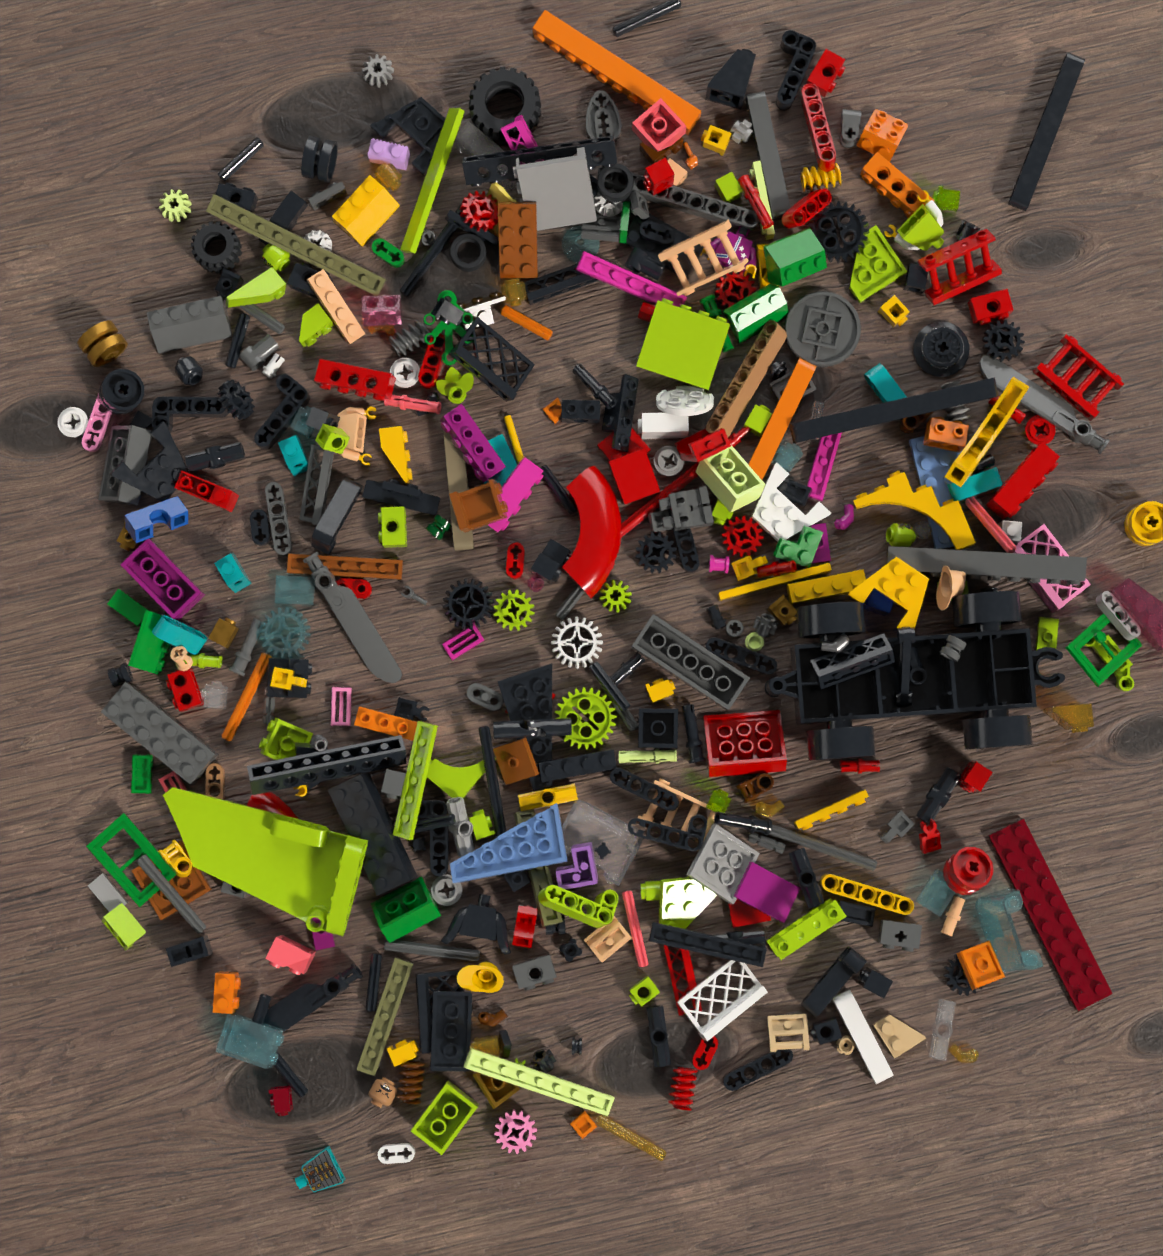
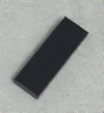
[445,210,499,247]

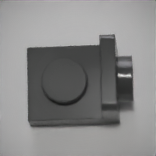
[621,190,649,220]

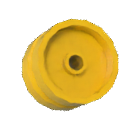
[1124,501,1163,546]

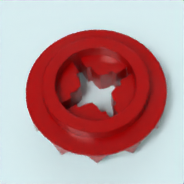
[1025,415,1056,445]

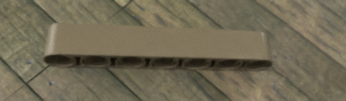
[443,430,474,551]

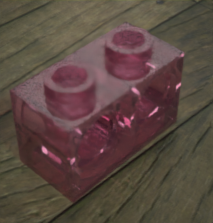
[362,295,402,326]

